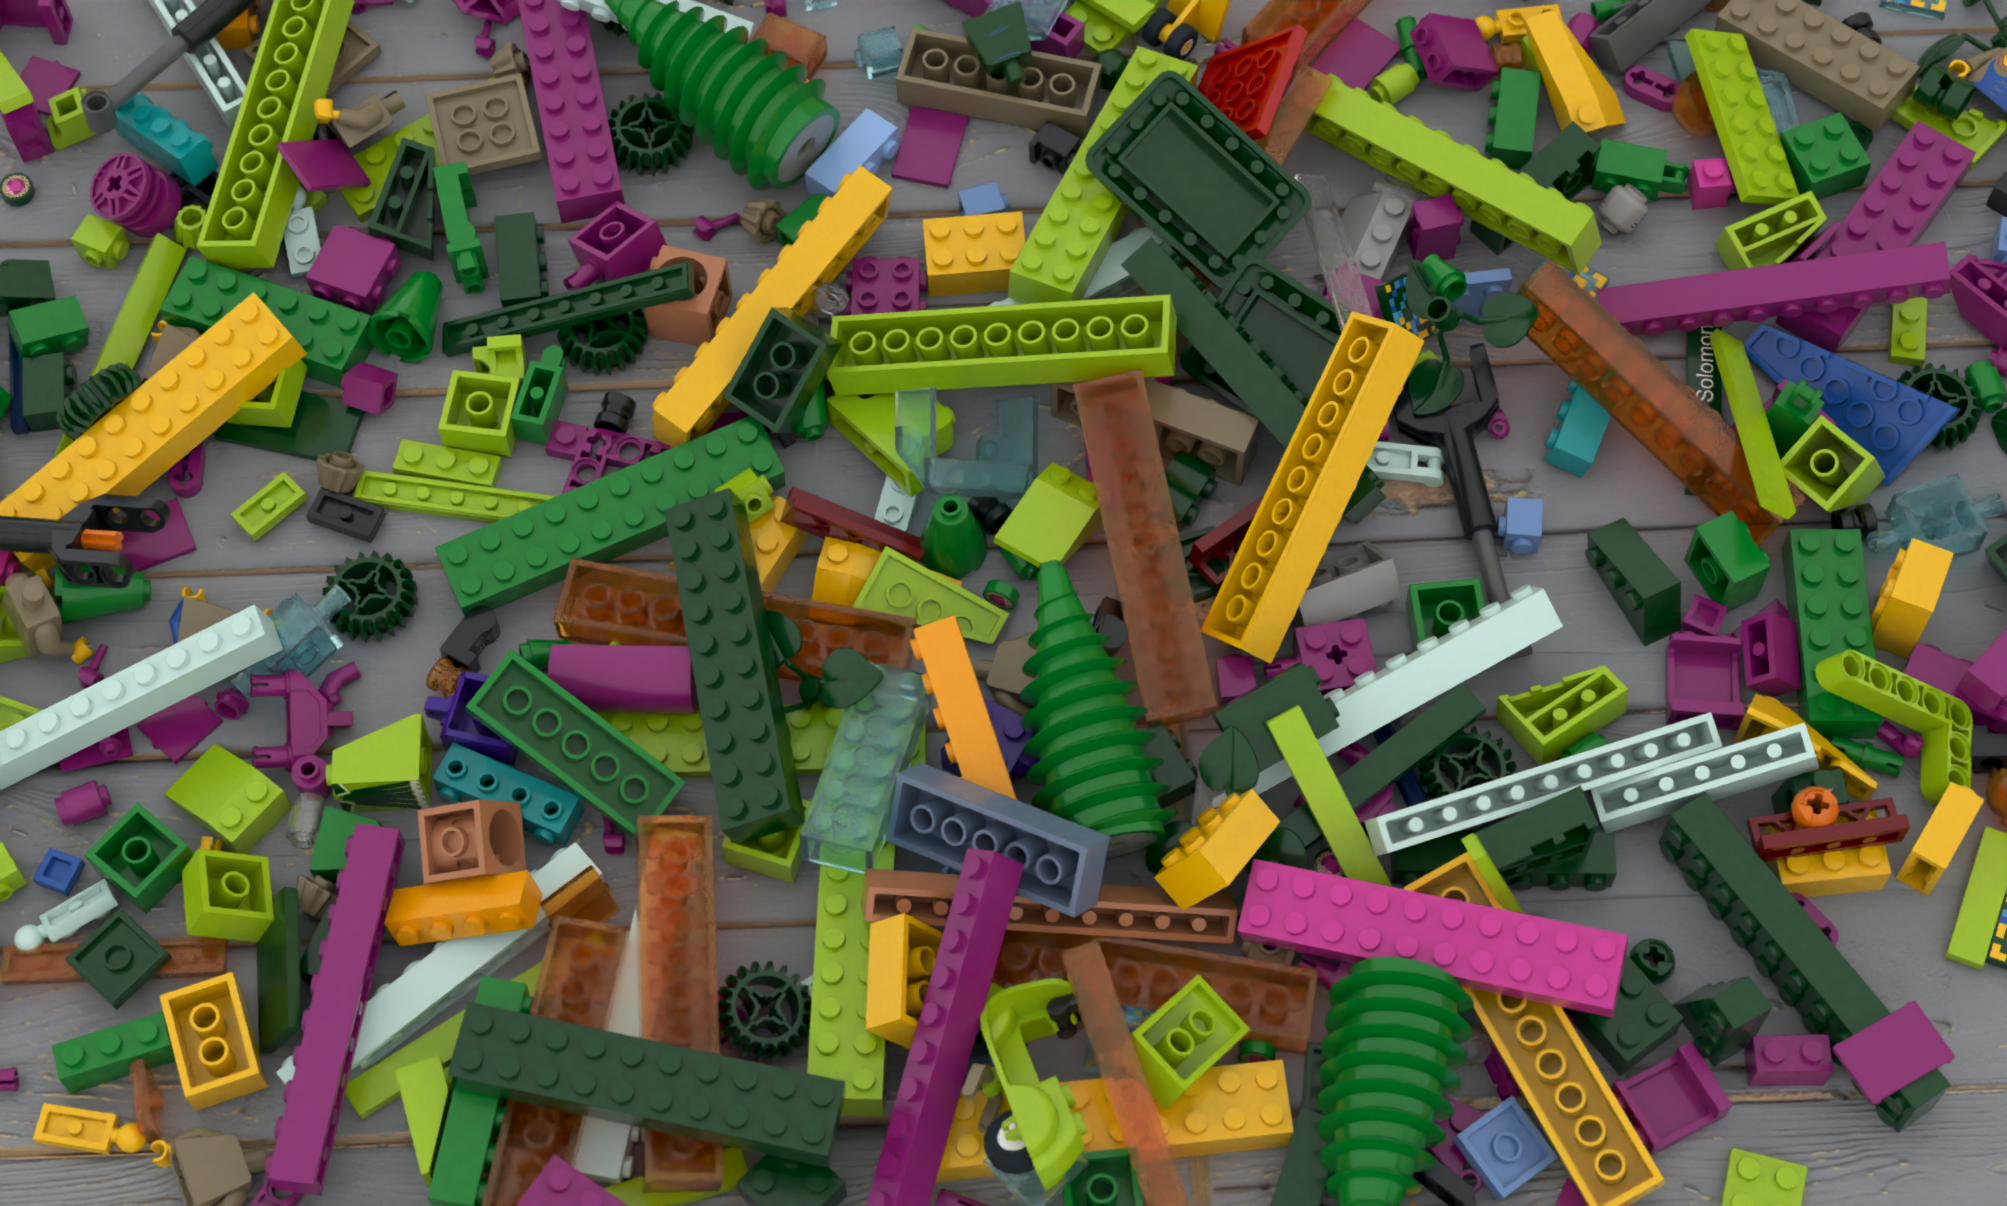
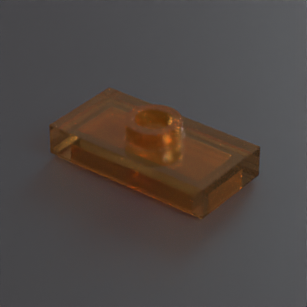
[129,1059,163,1144]

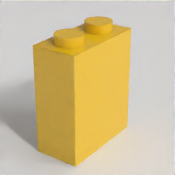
[1895,781,1984,896]

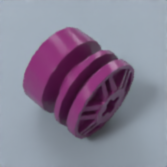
[90,153,182,238]

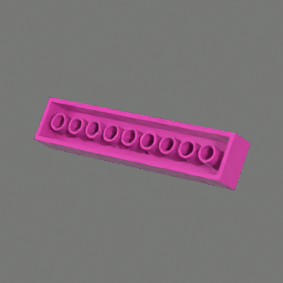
[1237,859,1628,1018]

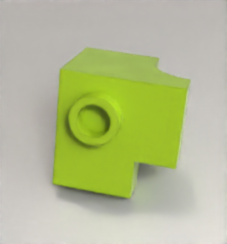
[45,86,98,151]
[472,334,528,384]

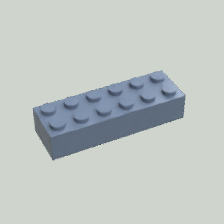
[886,763,1110,917]

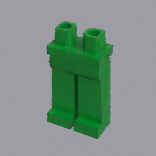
[433,161,490,294]

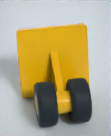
[1141,0,1231,61]

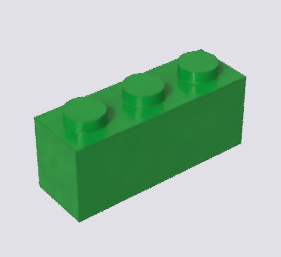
[1484,67,1541,170]
[51,1011,176,1094]

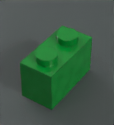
[8,295,89,361]

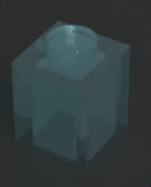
[854,26,904,79]

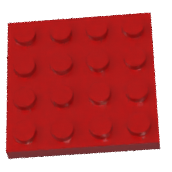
[1197,24,1307,140]

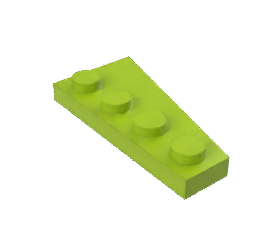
[1891,85,2007,171]
[852,546,1009,645]

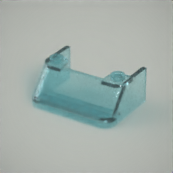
[895,387,1038,500]

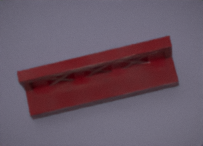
[780,486,924,563]
[1188,495,1264,589]
[1746,797,1910,862]

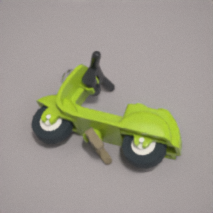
[962,975,1112,1191]

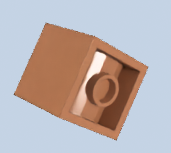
[643,245,733,347]
[417,800,527,884]

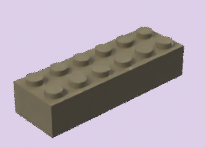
[1715,0,1920,133]
[896,27,1102,139]
[1051,377,1260,486]

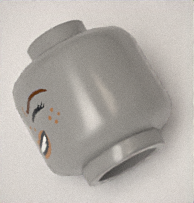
[1598,183,1648,234]

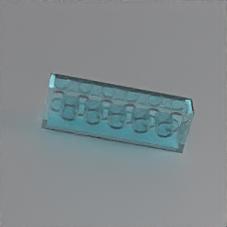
[799,661,932,874]

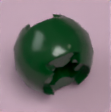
[1091,49,1129,90]
[1629,938,1676,985]

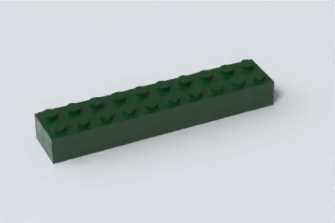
[1121,237,1387,525]
[664,488,806,845]
[1659,792,1951,1133]
[447,1002,846,1168]

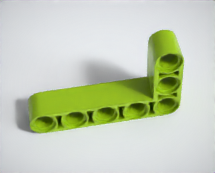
[1815,649,1973,805]

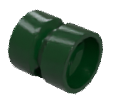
[1912,63,1976,123]

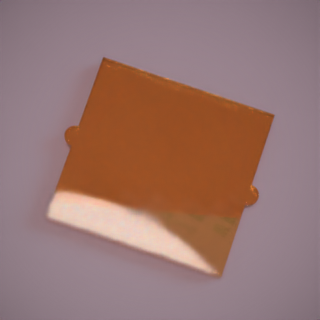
[540,865,619,946]

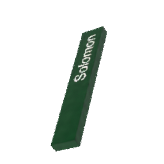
[1684,325,1722,497]

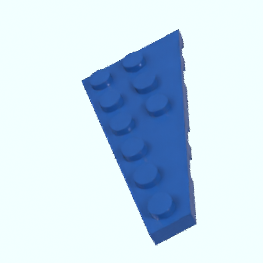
[1743,323,1961,486]

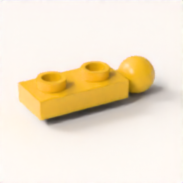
[1474,4,1563,44]
[33,1103,147,1155]

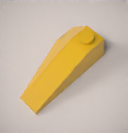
[1523,10,1626,135]
[809,537,963,624]
[1733,693,1878,801]

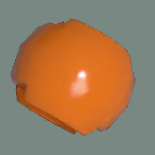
[1791,786,1839,829]

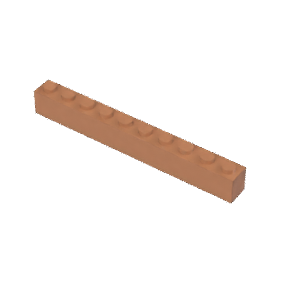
[861,868,1238,944]

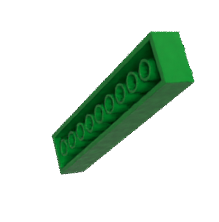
[435,416,785,617]

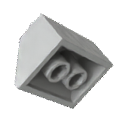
[1314,191,1414,283]
[1293,541,1403,627]

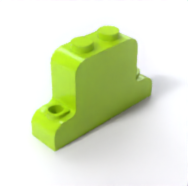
[826,391,956,497]

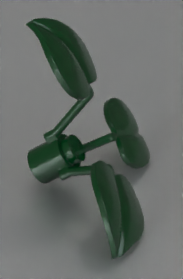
[1917,0,2007,80]
[1406,260,1539,415]
[766,610,884,742]
[1146,726,1311,874]

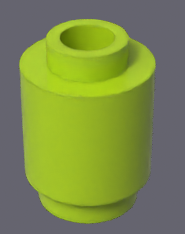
[1370,63,1419,105]

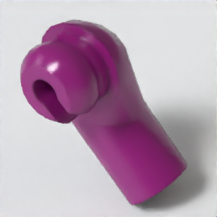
[1471,400,1510,439]
[318,661,361,707]
[1876,720,1924,759]

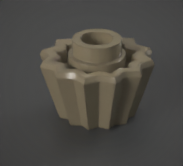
[490,42,531,85]
[740,199,784,245]
[317,451,365,493]
[296,874,338,919]

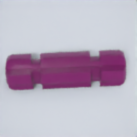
[1474,1030,1520,1101]

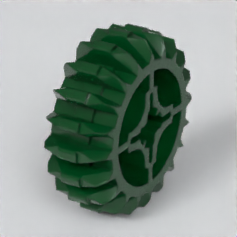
[608,91,694,177]
[557,309,648,376]
[1896,362,1982,452]
[56,363,143,441]
[322,550,418,643]
[1419,726,1517,799]
[713,961,812,1062]

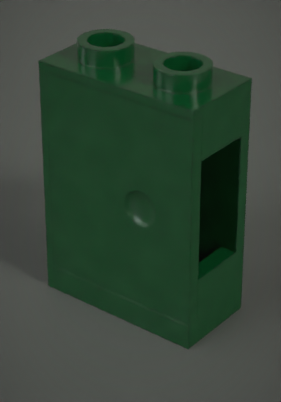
[1211,662,1340,773]

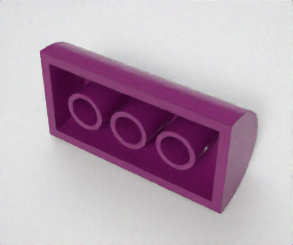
[548,644,699,714]

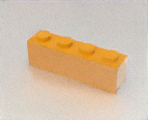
[384,870,543,946]

